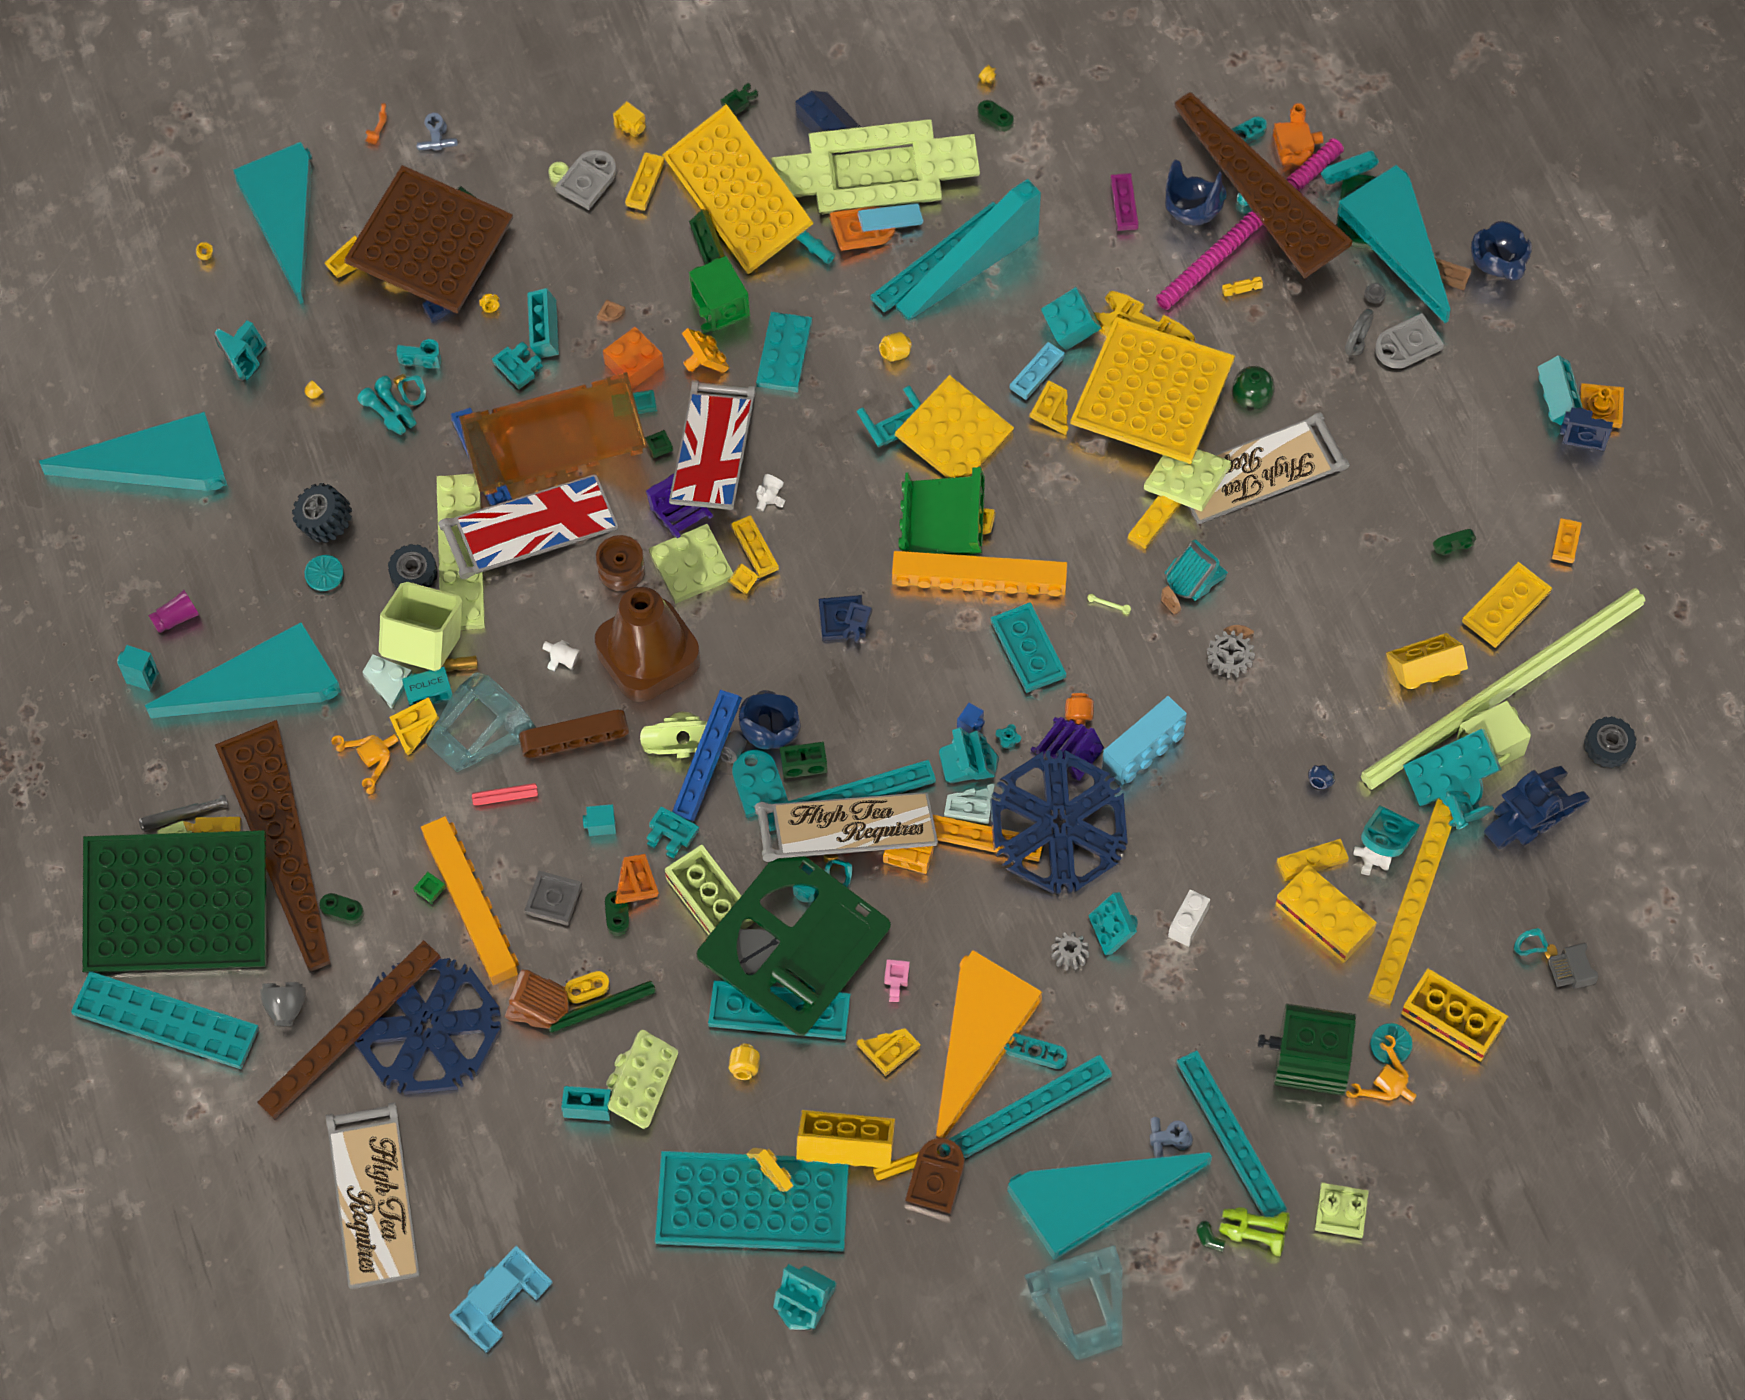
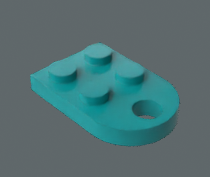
[732,750,788,819]
[1361,805,1420,857]

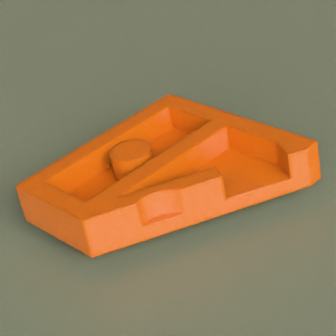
[615,854,659,904]

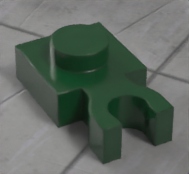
[721,83,758,116]

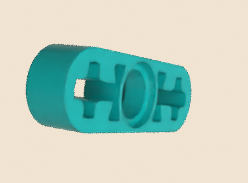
[1232,117,1267,144]
[1321,151,1379,185]
[1004,1033,1068,1069]

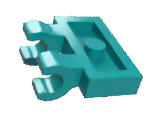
[492,341,543,389]
[647,806,699,859]

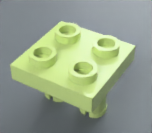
[1315,1183,1368,1238]

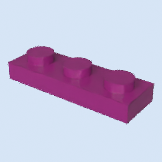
[1110,173,1139,231]

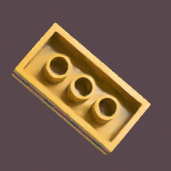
[1275,865,1377,963]
[1401,968,1508,1062]

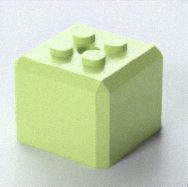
[379,582,463,671]

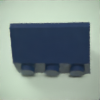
[795,90,861,154]

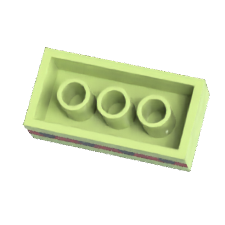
[665,845,755,935]

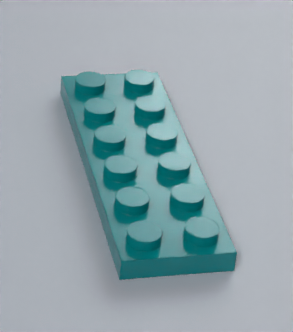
[708,981,851,1040]

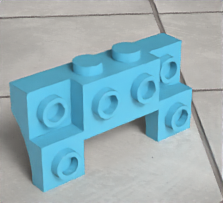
[450,1246,552,1353]

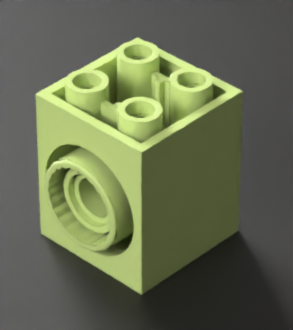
[1456,701,1531,767]

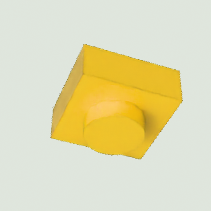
[728,563,759,594]

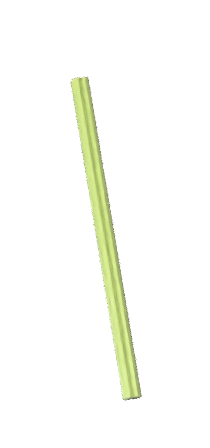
[1361,588,1646,790]

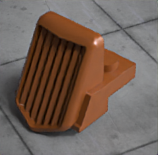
[504,969,569,1028]

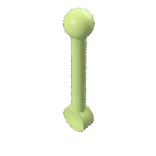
[1087,594,1131,614]

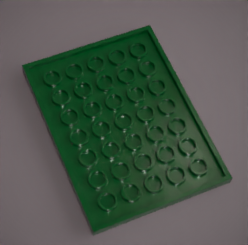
[82,830,266,973]

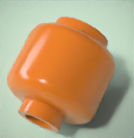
[1065,693,1094,726]

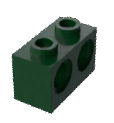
[780,741,828,779]

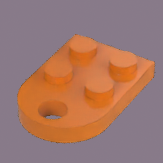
[829,206,895,251]

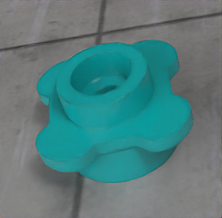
[995,724,1021,748]

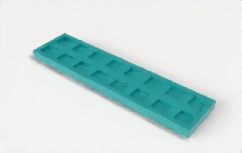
[71,971,259,1069]

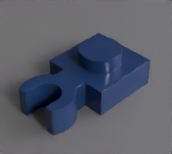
[843,602,873,643]

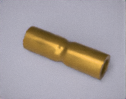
[442,656,478,672]

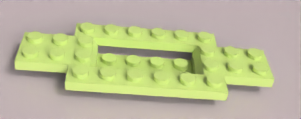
[771,119,980,214]

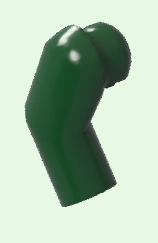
[1196,1221,1226,1252]

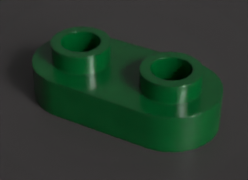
[977,100,1014,132]
[1433,529,1476,555]
[605,891,630,936]
[319,893,364,924]

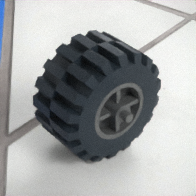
[292,483,352,543]

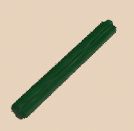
[549,980,656,1032]

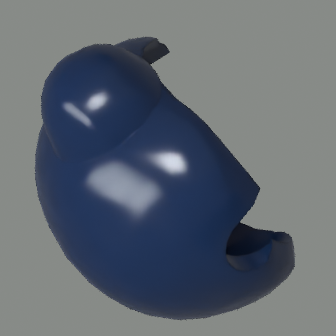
[1471,221,1532,281]
[739,690,801,749]

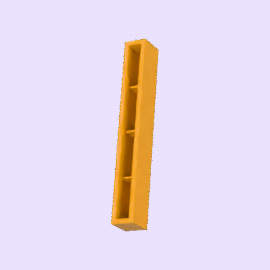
[892,551,1067,596]
[421,816,519,986]

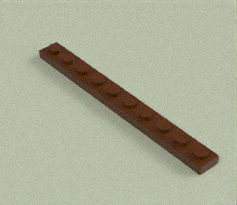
[257,940,441,1120]

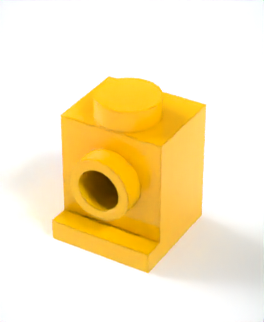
[613,102,646,136]

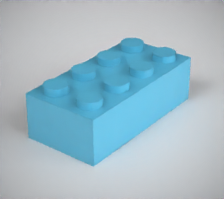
[1102,696,1187,787]

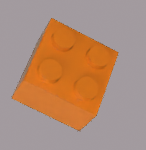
[603,327,664,390]

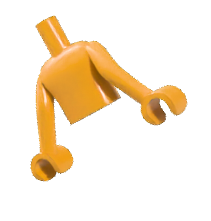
[331,734,399,794]
[1346,1035,1417,1102]

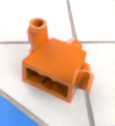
[1272,103,1323,167]

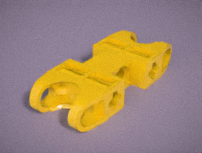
[1094,291,1196,343]

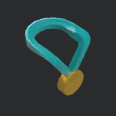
[393,374,426,406]
[823,854,852,887]
[1514,928,1558,959]

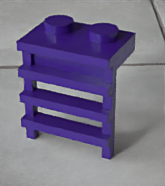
[646,474,713,538]
[1030,717,1104,781]

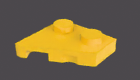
[856,1028,921,1076]

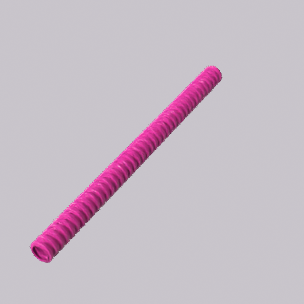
[1156,138,1344,310]

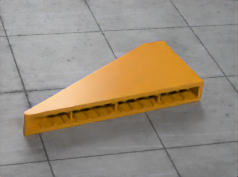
[936,950,1042,1138]

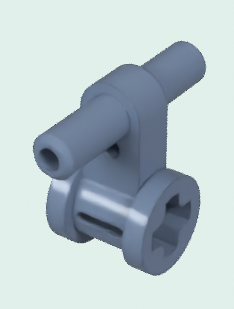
[417,113,458,151]
[1150,1117,1193,1158]

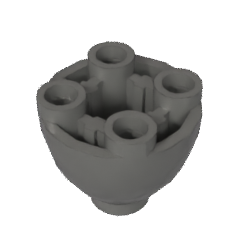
[260,982,306,1026]

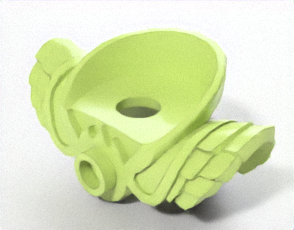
[640,711,707,758]

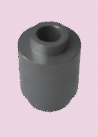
[719,730,747,763]

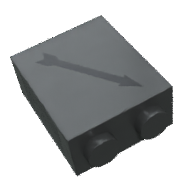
[737,929,787,975]

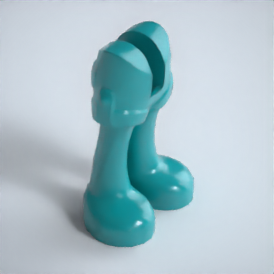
[357,375,417,436]

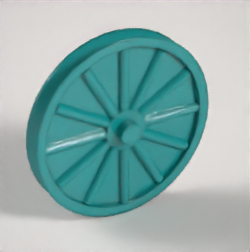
[304,555,344,591]
[1370,1023,1413,1065]

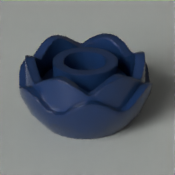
[1308,765,1335,789]

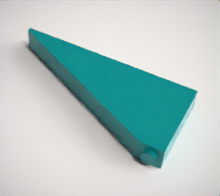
[233,142,313,304]
[1337,165,1451,323]
[896,179,1041,321]
[39,412,227,491]
[145,622,341,718]
[1008,1152,1212,1260]

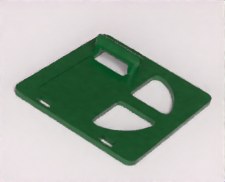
[696,856,891,1036]

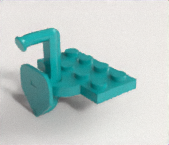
[1403,729,1502,830]

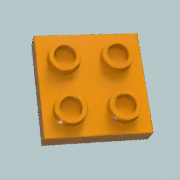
[682,328,730,373]
[1580,383,1624,428]

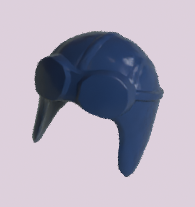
[1165,160,1227,226]

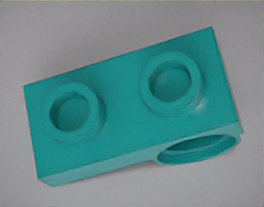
[396,339,441,368]

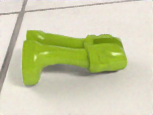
[1219,1207,1290,1256]

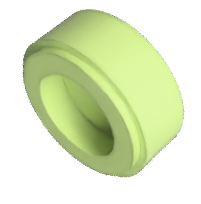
[549,162,569,183]

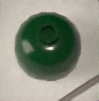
[1232,366,1275,409]

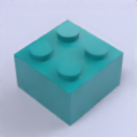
[1041,287,1102,351]

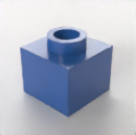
[957,703,985,733]

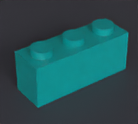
[527,288,559,359]
[1538,355,1583,425]

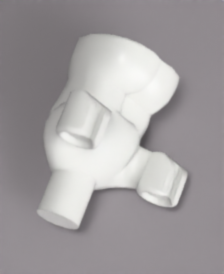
[756,474,786,512]
[542,640,581,672]
[1353,846,1391,875]

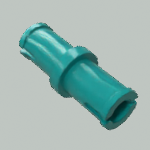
[796,230,836,264]

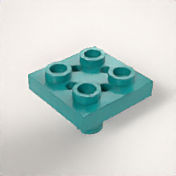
[1088,892,1138,955]

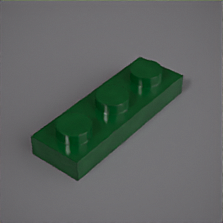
[689,209,725,265]

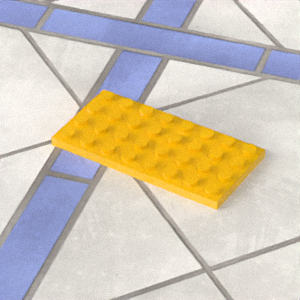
[662,104,814,274]

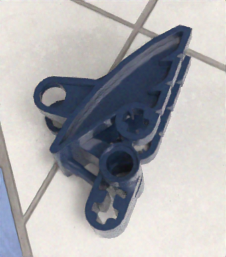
[1484,766,1590,849]

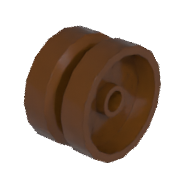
[596,535,645,591]

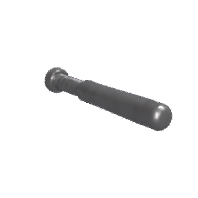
[139,795,229,831]

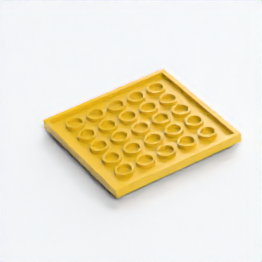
[1071,317,1235,464]

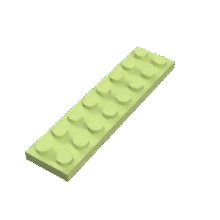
[437,474,485,630]

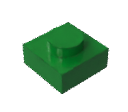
[413,872,446,904]

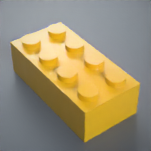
[796,1110,895,1168]

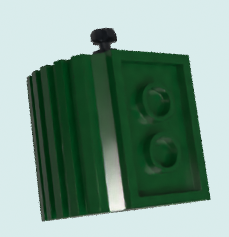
[1258,1003,1356,1096]

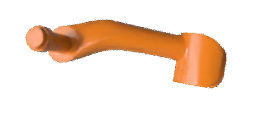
[365,103,387,144]

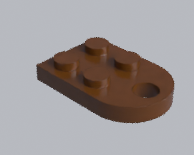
[905,1138,965,1214]

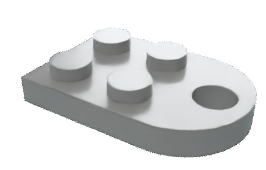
[555,150,616,210]
[1375,313,1444,368]

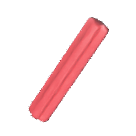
[472,783,538,806]

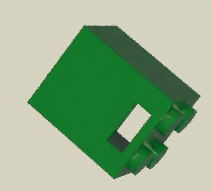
[689,256,750,333]

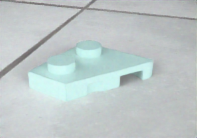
[363,654,412,709]
[944,784,995,824]

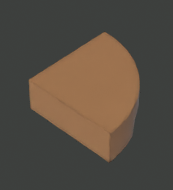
[597,300,626,321]
[1161,585,1181,615]
[1223,625,1254,640]

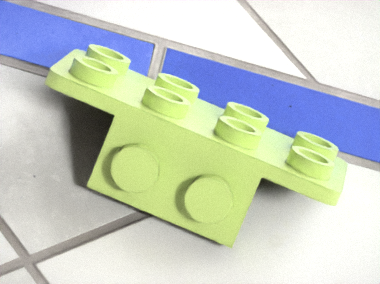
[606,1030,678,1129]

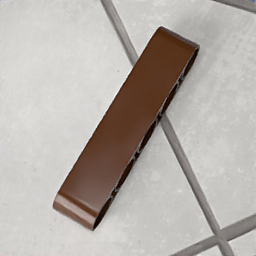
[519,709,629,758]

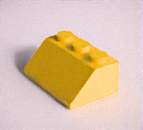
[1386,633,1468,689]

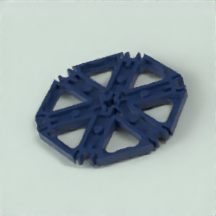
[990,750,1128,894]
[354,958,501,1095]

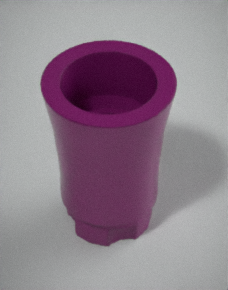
[148,589,199,634]

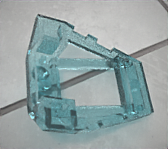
[426,672,536,772]
[1024,1245,1122,1360]

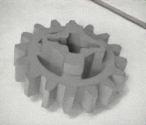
[1207,630,1255,678]

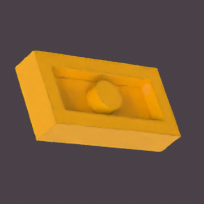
[1552,518,1582,564]

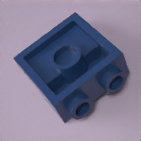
[1560,407,1613,451]

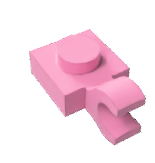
[884,960,910,1002]

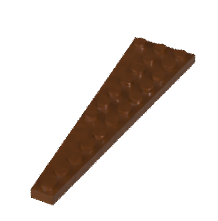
[1175,92,1352,279]
[215,720,331,973]

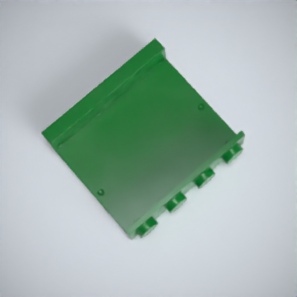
[898,467,985,555]

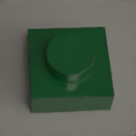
[645,430,673,458]

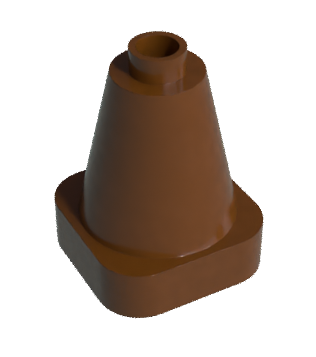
[595,587,700,702]

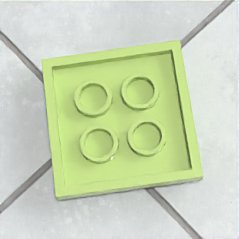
[1144,449,1231,511]
[648,524,733,604]

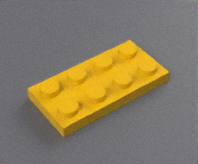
[1462,562,1552,648]

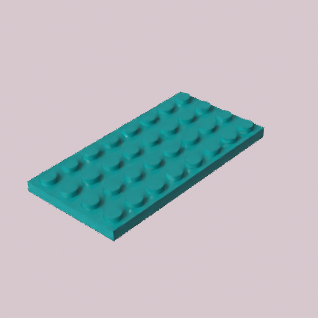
[655,1151,849,1251]

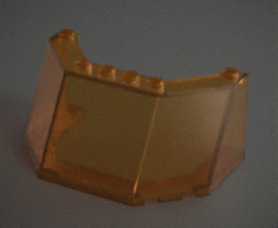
[458,372,647,495]

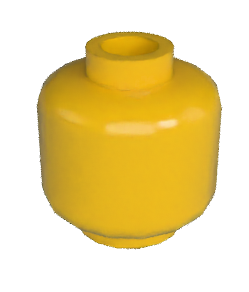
[879,332,912,362]
[729,1044,760,1080]

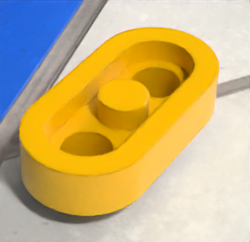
[565,971,610,1003]

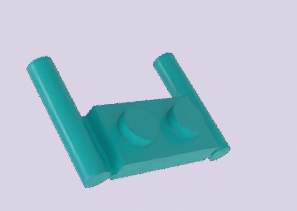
[856,385,921,447]

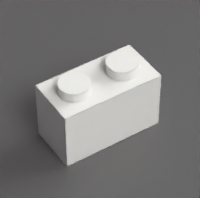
[1168,889,1210,947]

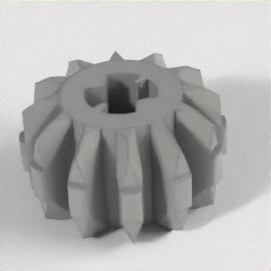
[1051,931,1089,971]

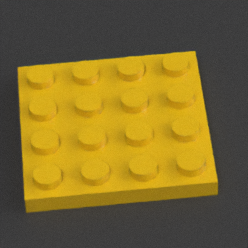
[895,375,1014,478]

